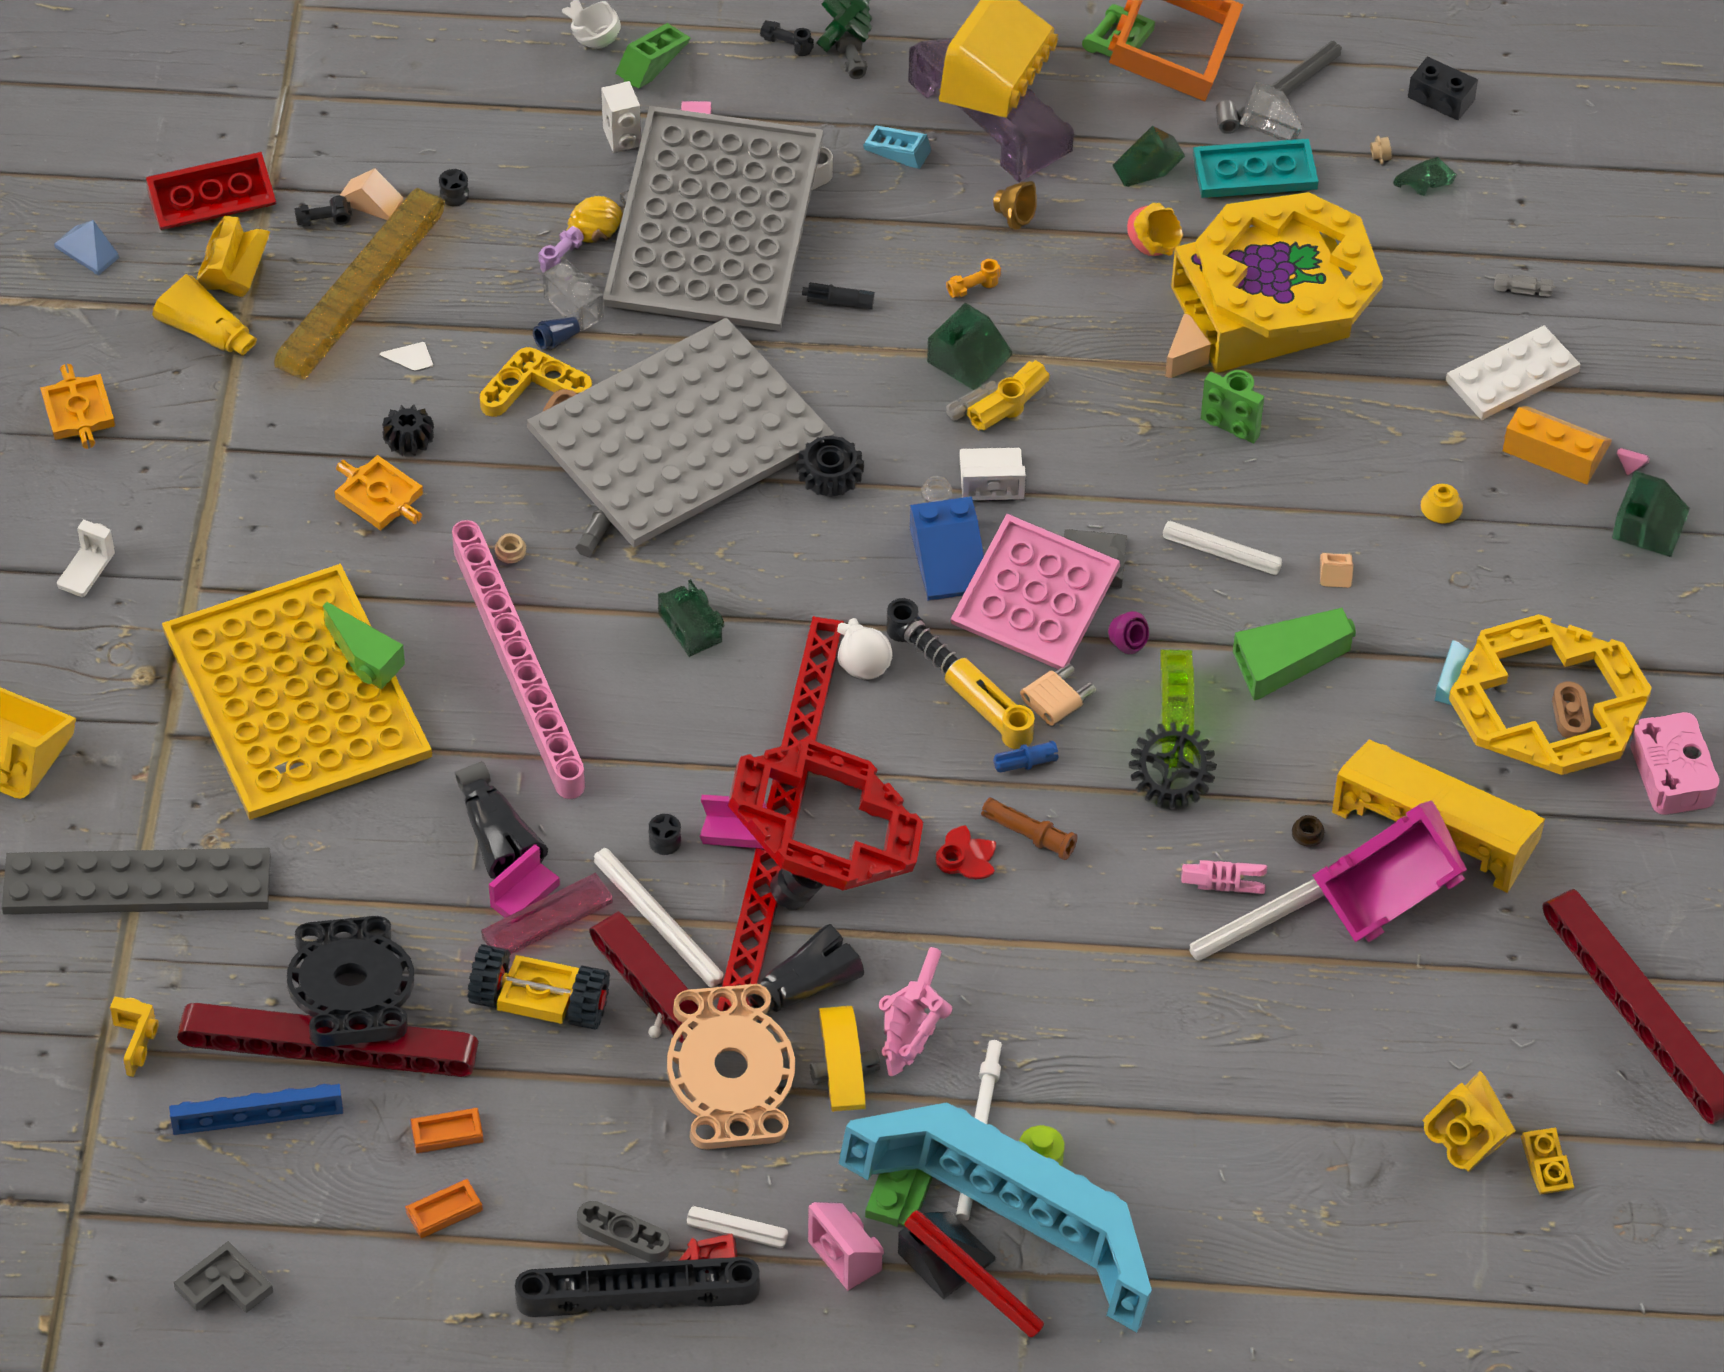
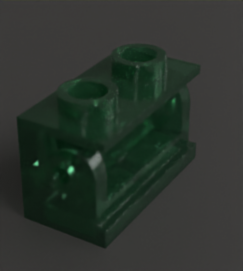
[658,579,725,657]

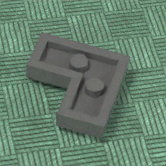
[174,1241,273,1313]

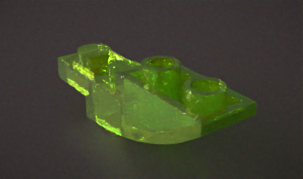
[1160,650,1194,768]

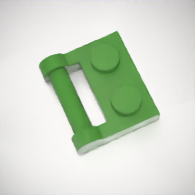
[1082,4,1155,57]

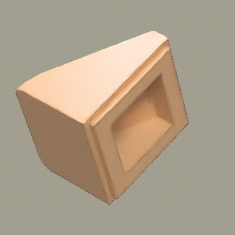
[1320,553,1353,588]

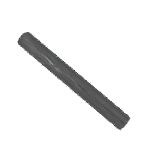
[1237,41,1342,125]

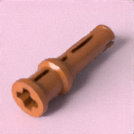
[981,797,1078,860]

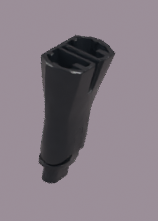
[462,779,548,879]
[748,924,865,1013]

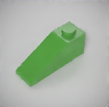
[615,23,691,89]
[323,602,405,689]

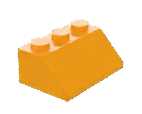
[1502,406,1612,485]

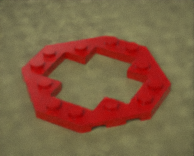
[727,739,924,891]

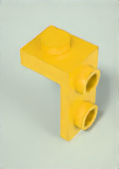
[110,996,159,1077]

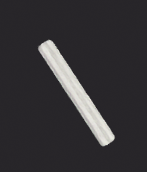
[1163,521,1282,575]

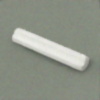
[687,1206,788,1249]

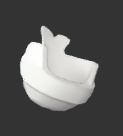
[562,0,621,49]
[837,618,893,680]

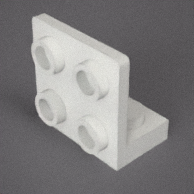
[959,448,1026,500]

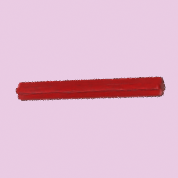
[904,1210,1044,1337]

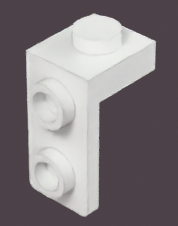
[57,519,115,597]

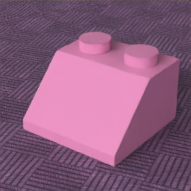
[808,1202,884,1291]

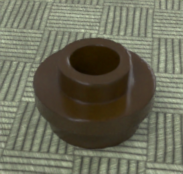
[1292,815,1325,847]

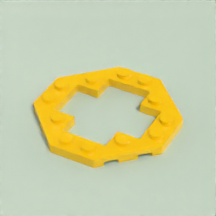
[1195,192,1383,338]
[1449,614,1652,775]

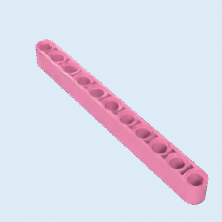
[452,520,585,799]

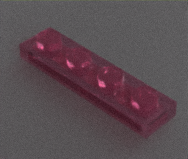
[481,872,613,955]

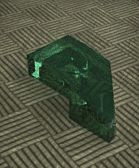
[1393,157,1457,196]

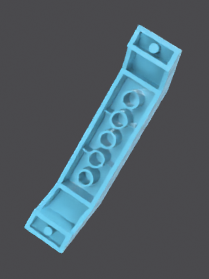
[839,1102,1152,1333]

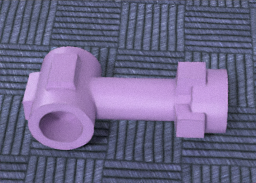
[539,226,584,275]

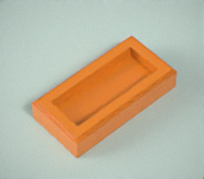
[410,1108,484,1154]
[405,1179,483,1239]

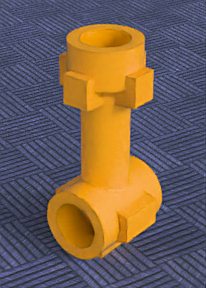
[946,259,1001,298]

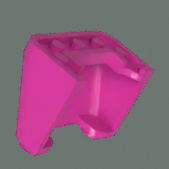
[1312,800,1467,943]

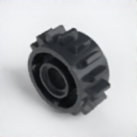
[797,436,864,497]

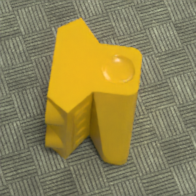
[197,216,270,297]
[1422,1071,1516,1172]

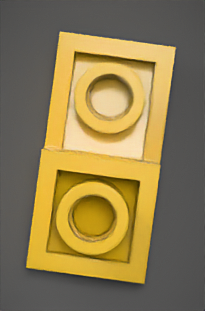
[1521,1127,1574,1195]

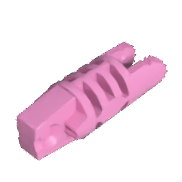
[1181,860,1267,894]

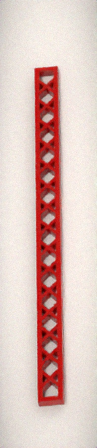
[717,616,844,1011]

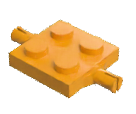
[40,364,115,449]
[335,455,423,531]

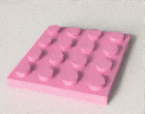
[951,514,1120,670]

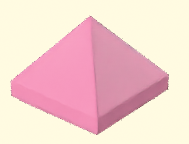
[1617,448,1650,476]

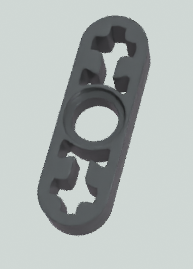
[577,1201,670,1262]

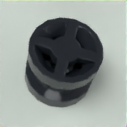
[439,169,469,207]
[649,814,681,855]

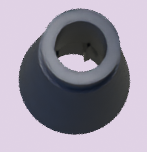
[533,316,580,350]

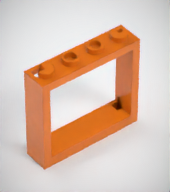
[1108,0,1244,101]

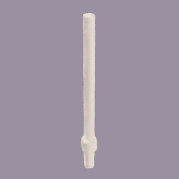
[956,1040,1002,1221]

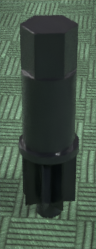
[802,282,875,310]

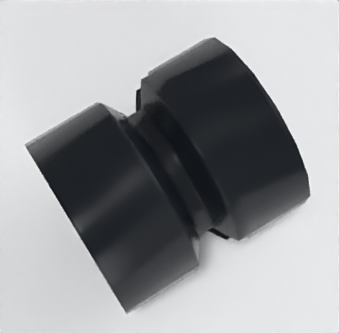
[770,869,823,910]

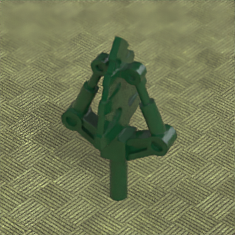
[816,0,872,52]

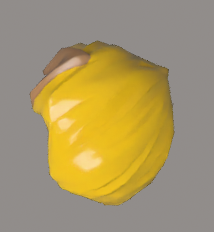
[566,196,623,243]

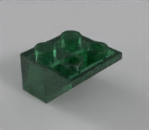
[927,303,1012,390]
[1612,471,1690,557]

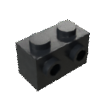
[1408,56,1478,121]

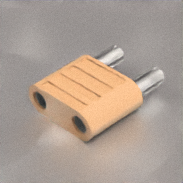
[1020,663,1096,726]

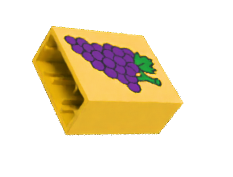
[1171,219,1351,373]

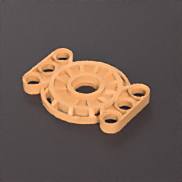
[667,984,795,1149]

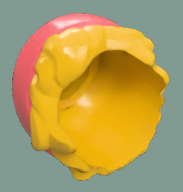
[1127,203,1183,256]

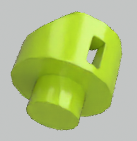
[1019,1125,1065,1166]

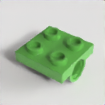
[1200,370,1264,444]

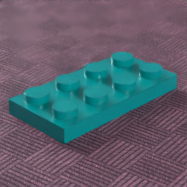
[1193,139,1319,198]

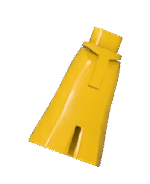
[152,274,257,355]

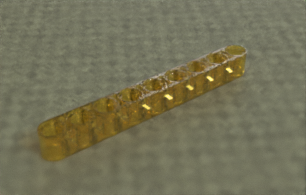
[274,188,445,380]

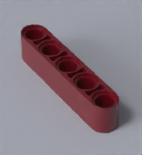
[589,911,698,1043]

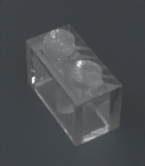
[543,259,604,332]

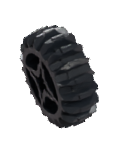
[1129,722,1217,809]

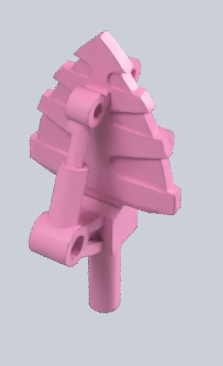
[879,947,952,1076]

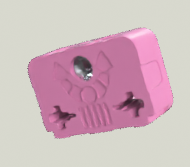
[1630,712,1719,815]

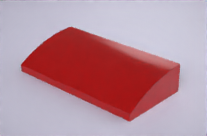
[146,152,276,230]

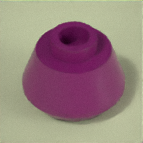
[1108,611,1149,654]

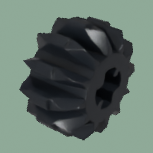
[382,404,434,456]

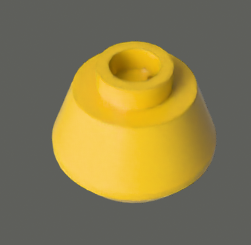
[1420,484,1463,524]

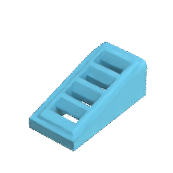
[863,125,931,169]

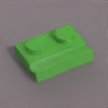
[865,1168,933,1227]

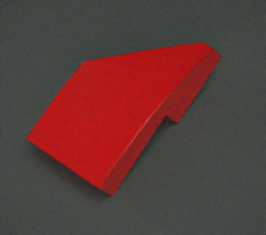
[678,1234,737,1273]

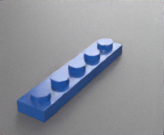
[169,1084,343,1135]

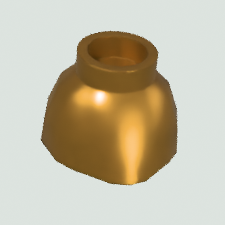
[993,181,1037,230]

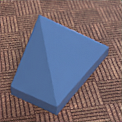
[54,220,119,275]

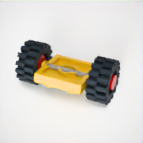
[467,944,610,1030]

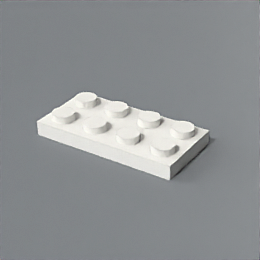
[1446,325,1581,420]

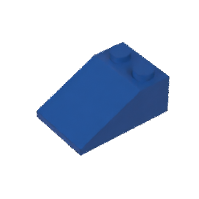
[910,496,984,601]

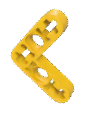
[480,347,592,417]

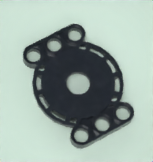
[287,916,414,1047]

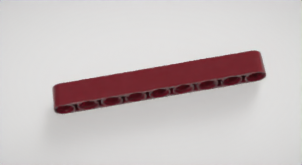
[1542,889,1724,1125]
[177,1003,479,1077]

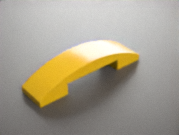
[819,1006,866,1112]

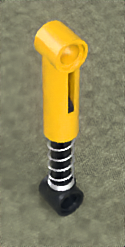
[886,598,1035,749]

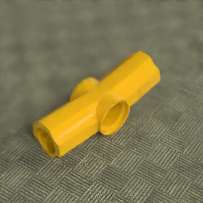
[967,360,1050,431]

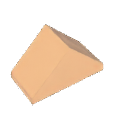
[340,168,404,221]
[1165,314,1211,378]

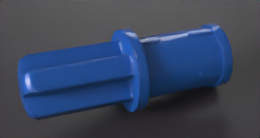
[993,741,1059,773]

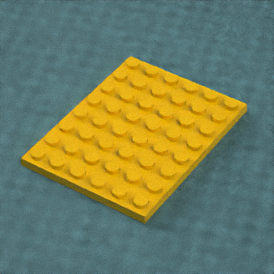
[162,564,432,820]

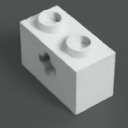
[601,81,641,153]

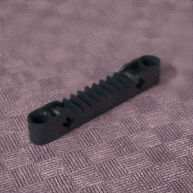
[515,1257,760,1317]

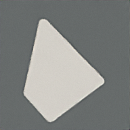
[380,342,433,371]

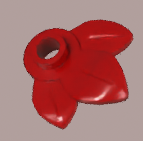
[935,825,996,880]

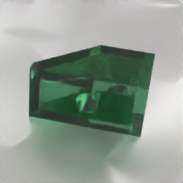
[1112,126,1185,187]

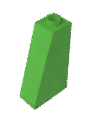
[1233,607,1356,700]

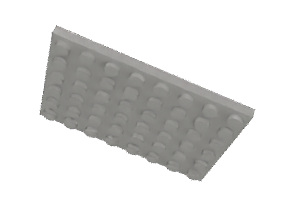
[603,106,823,331]
[527,317,835,548]

